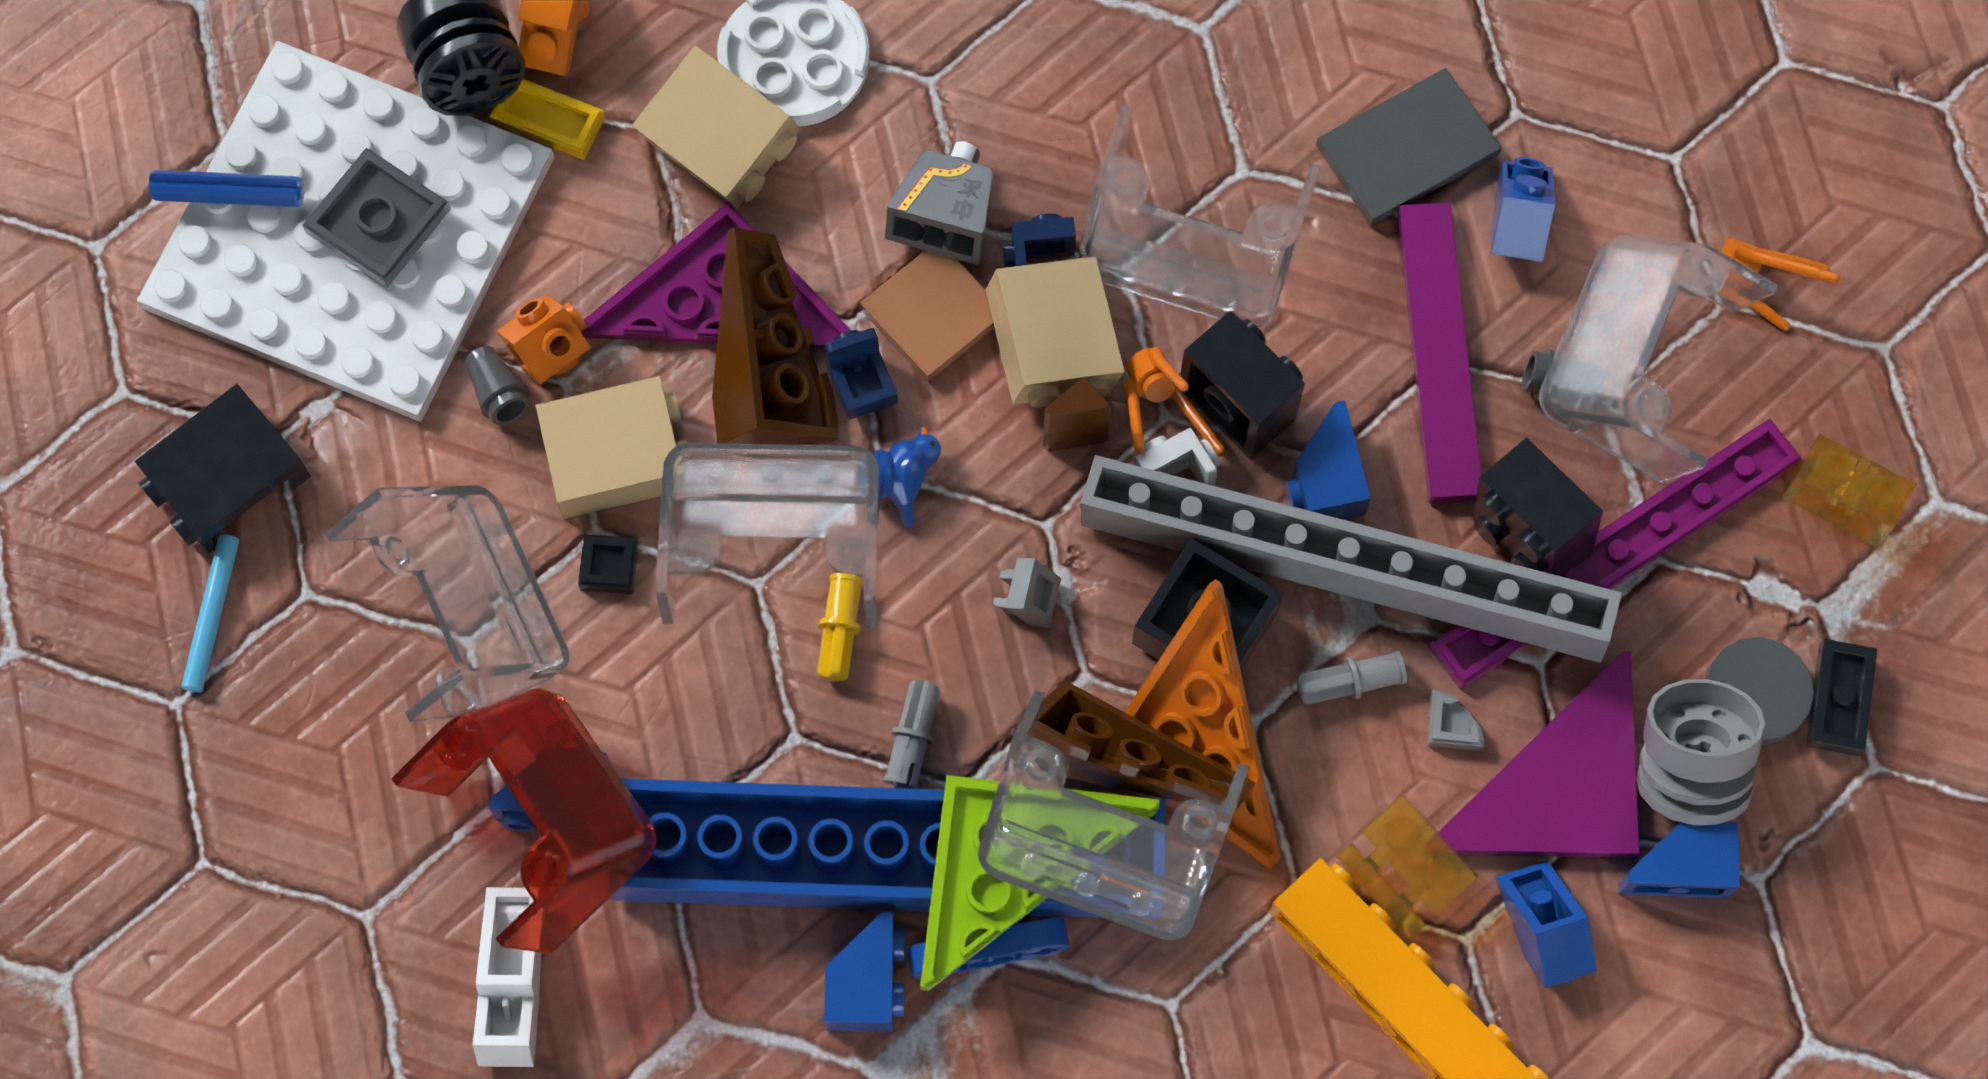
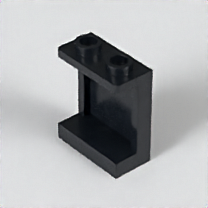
[134,383,311,553]

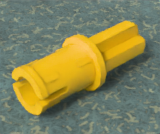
[817,573,863,682]

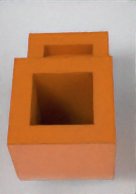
[518,0,591,76]

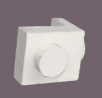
[1135,427,1220,486]

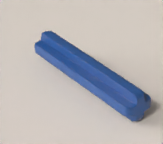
[148,170,305,207]

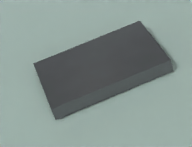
[1316,68,1502,226]

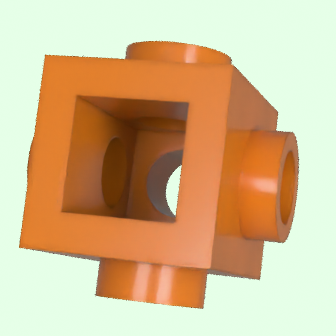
[497,294,591,385]

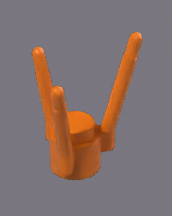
[1712,236,1840,331]
[1121,347,1225,456]

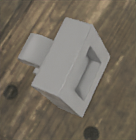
[993,558,1061,628]

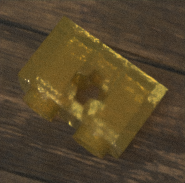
[1782,434,1916,547]

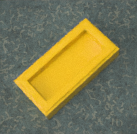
[490,79,605,160]

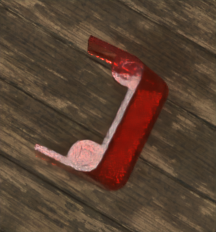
[391,688,656,954]

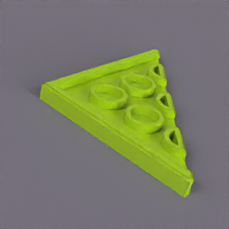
[920,775,1160,991]

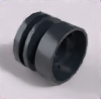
[397,0,525,116]

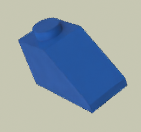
[1286,401,1371,520]
[1618,822,1740,899]
[1496,860,1597,988]

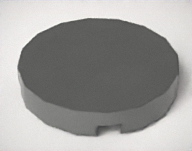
[1705,637,1814,745]

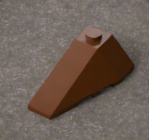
[712,227,839,452]
[1020,681,1256,813]

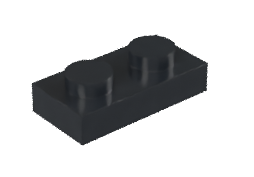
[1806,639,1878,756]

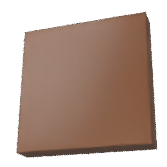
[860,250,994,382]

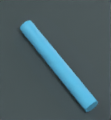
[181,534,240,693]

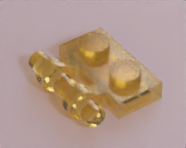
[1336,795,1479,940]

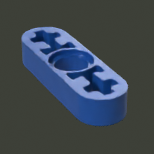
[908,918,1070,979]

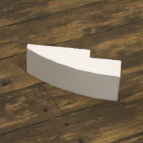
[473,887,543,1067]

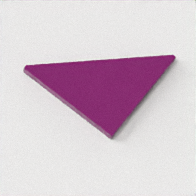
[581,202,851,349]
[1426,651,1639,858]

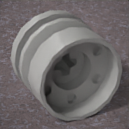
[1637,679,1765,825]

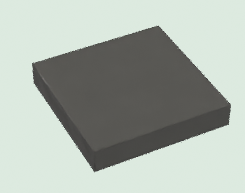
[302,147,451,288]

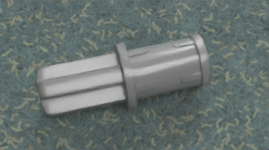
[1297,650,1407,705]
[883,680,940,789]

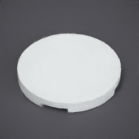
[717,0,870,127]

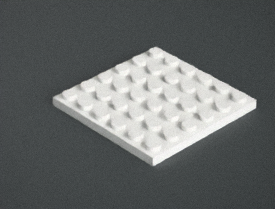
[137,41,555,422]

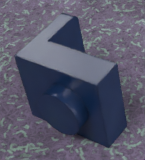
[1002,213,1076,268]
[825,328,898,420]

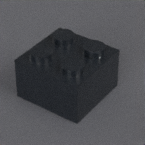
[1180,310,1305,460]
[1473,437,1603,577]
[1132,538,1284,670]

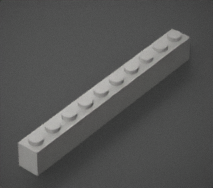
[1080,455,1622,663]

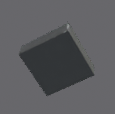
[578,534,639,594]

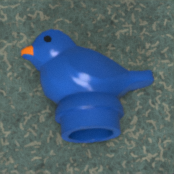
[859,427,941,528]

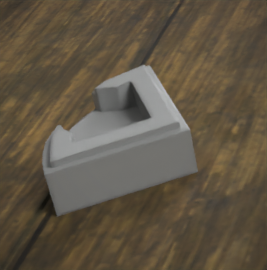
[1427,690,1483,751]

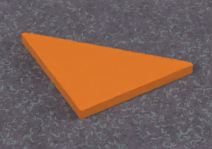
[1125,579,1281,870]

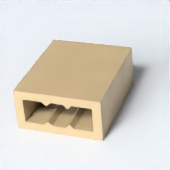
[632,45,800,209]
[986,256,1125,408]
[535,376,693,519]

